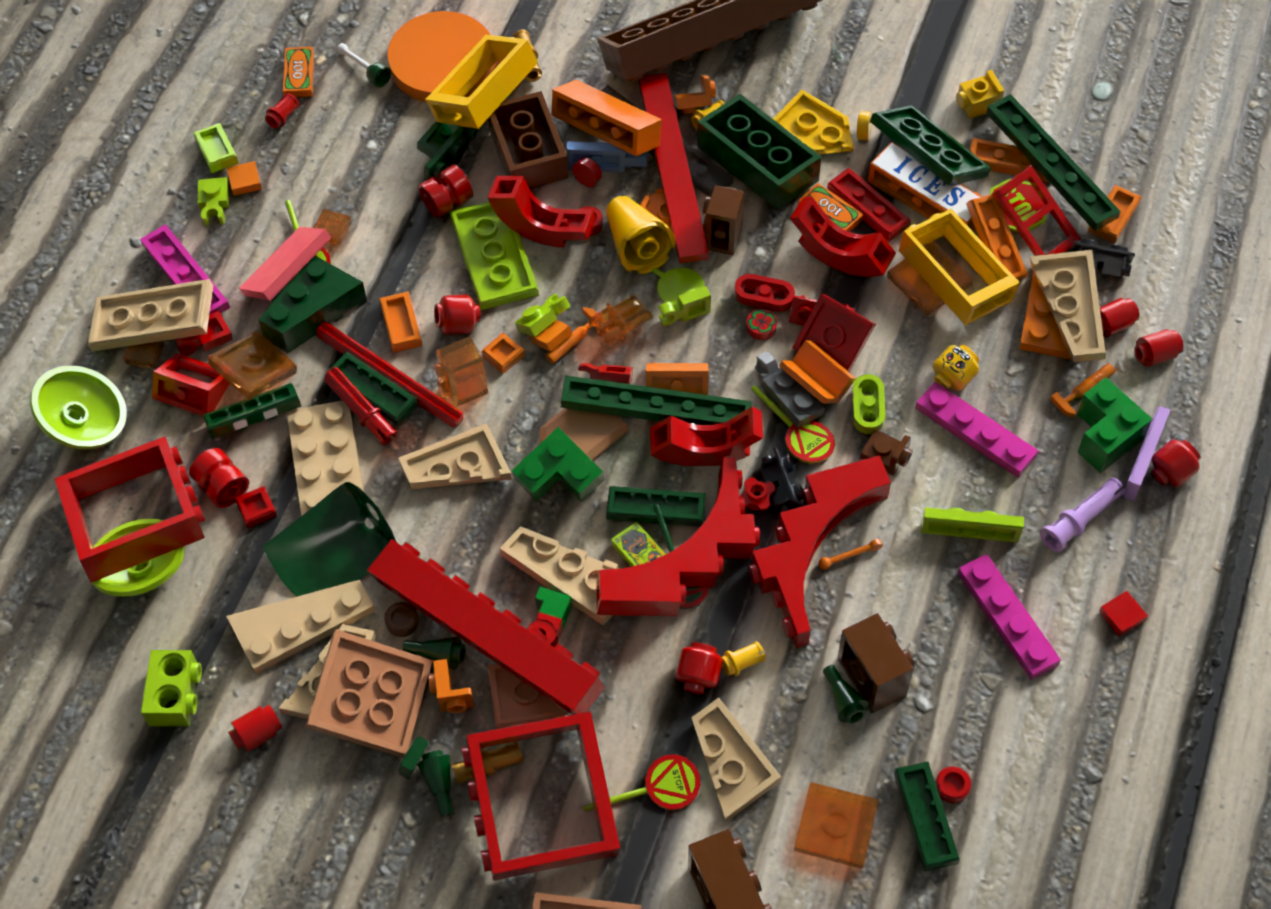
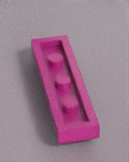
[140,224,230,315]
[915,382,1039,478]
[957,554,1061,680]

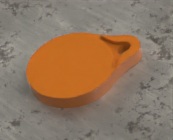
[387,11,521,103]

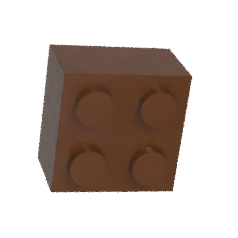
[837,613,915,714]

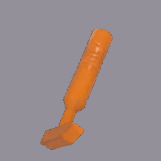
[545,307,608,364]
[1050,363,1115,418]

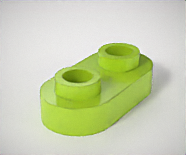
[852,374,886,434]

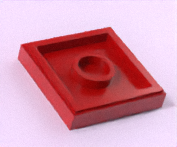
[792,294,876,373]

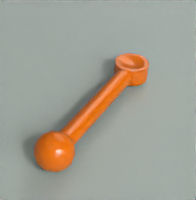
[818,539,883,570]

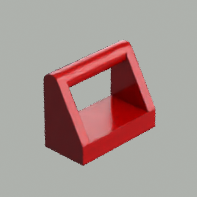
[152,353,233,416]

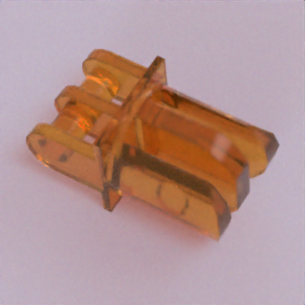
[588,294,653,346]

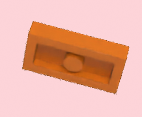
[779,340,856,404]
[646,363,709,395]

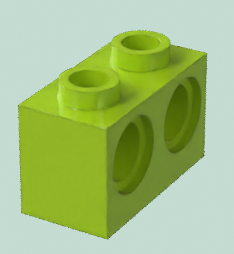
[141,650,202,727]

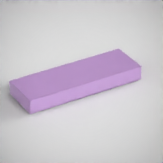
[1123,406,1170,501]

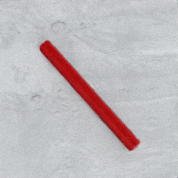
[316,322,464,428]

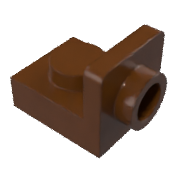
[860,430,913,476]

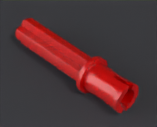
[324,367,398,446]

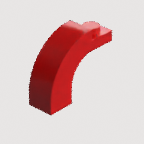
[487,176,596,248]
[790,196,896,277]
[650,406,763,466]

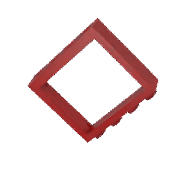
[54,436,205,583]
[461,711,620,881]

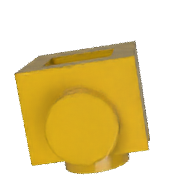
[956,70,1005,119]

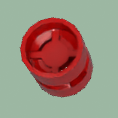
[418,165,474,218]
[189,448,250,508]

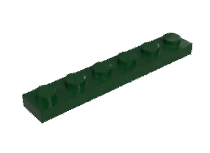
[986,94,1121,231]
[560,375,752,425]

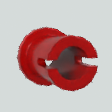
[265,93,299,129]

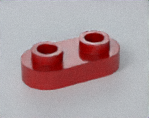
[734,274,795,312]

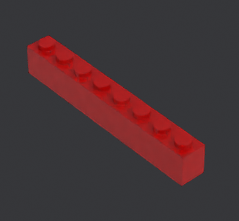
[368,539,605,715]

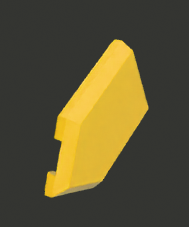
[773,89,854,154]

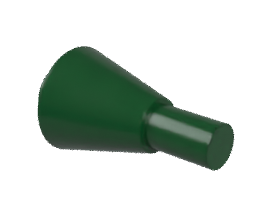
[402,636,466,670]
[823,665,869,723]
[417,750,454,817]

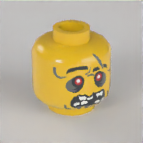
[932,345,979,391]

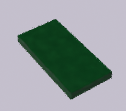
[869,105,991,186]

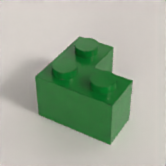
[1077,377,1153,474]
[511,427,605,502]

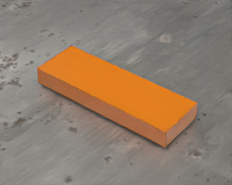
[970,138,1050,183]
[966,194,1028,281]

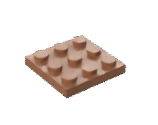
[305,629,433,758]

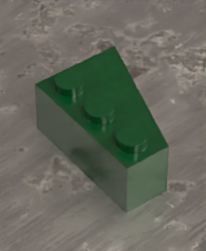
[258,256,367,353]

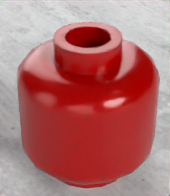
[434,295,481,335]
[1151,439,1201,487]
[675,642,723,695]

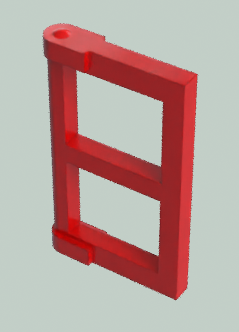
[992,165,1081,256]

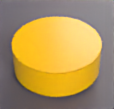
[856,111,872,141]

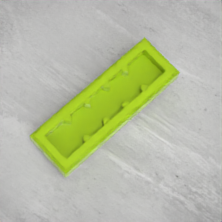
[921,507,1024,543]

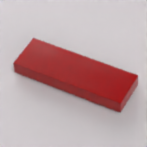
[827,168,911,242]

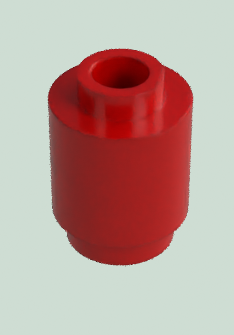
[1100,298,1140,338]
[1134,329,1184,367]
[228,704,282,752]

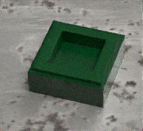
[398,736,429,780]

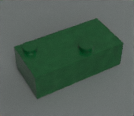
[697,94,822,210]

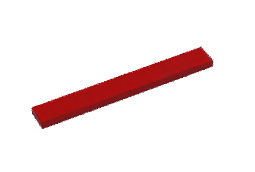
[638,73,709,264]

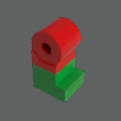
[527,587,572,648]

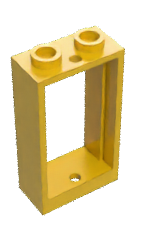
[425,35,538,129]
[898,209,1020,325]

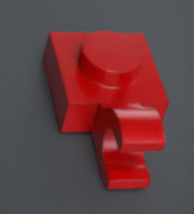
[175,311,233,356]
[578,363,633,384]

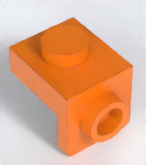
[674,74,716,113]
[428,659,474,713]

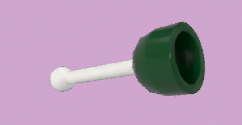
[337,43,391,88]

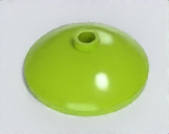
[30,366,126,450]
[92,519,186,597]

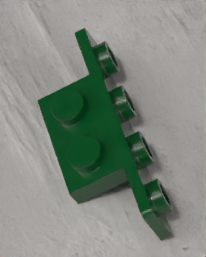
[417,119,488,181]

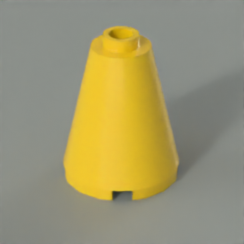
[606,196,676,274]

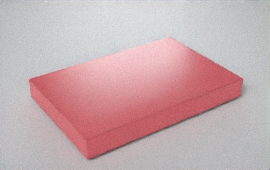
[239,227,331,300]

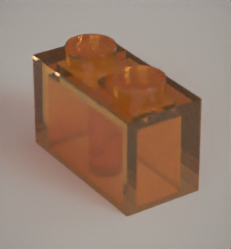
[434,336,488,407]

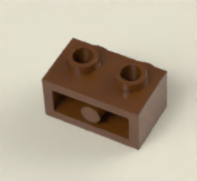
[703,185,744,256]

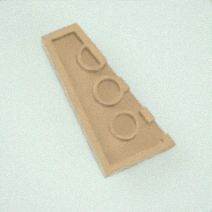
[1030,250,1106,362]
[500,526,619,626]
[226,580,376,674]

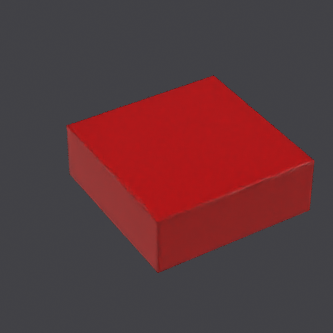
[234,486,277,529]
[1099,591,1148,637]

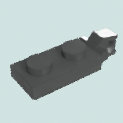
[755,351,825,428]

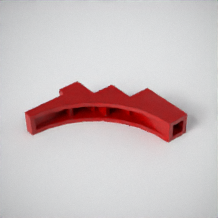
[748,455,891,648]
[596,457,760,616]

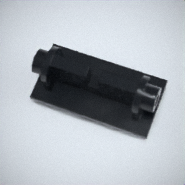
[1071,239,1135,279]
[760,446,805,513]

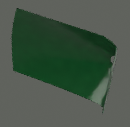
[262,482,397,597]

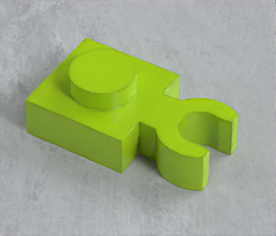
[197,177,229,226]
[658,286,711,326]
[514,293,570,337]

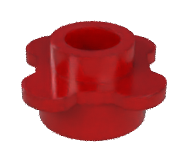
[739,477,775,511]

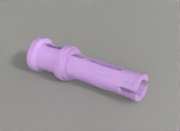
[1040,477,1125,552]

